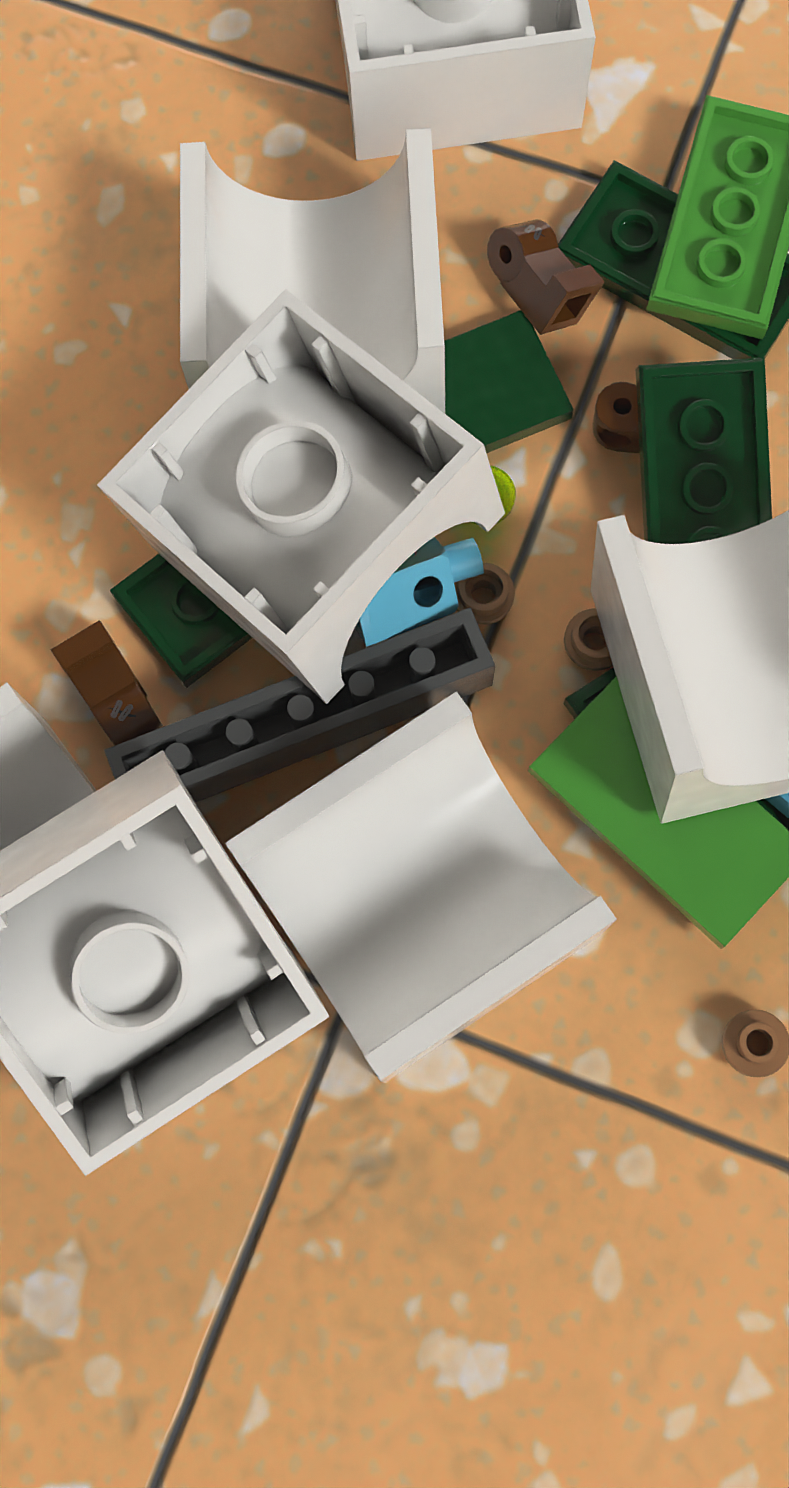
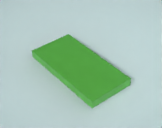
[646,95,789,340]
[528,676,789,949]

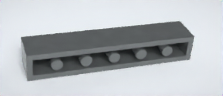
[104,608,495,802]

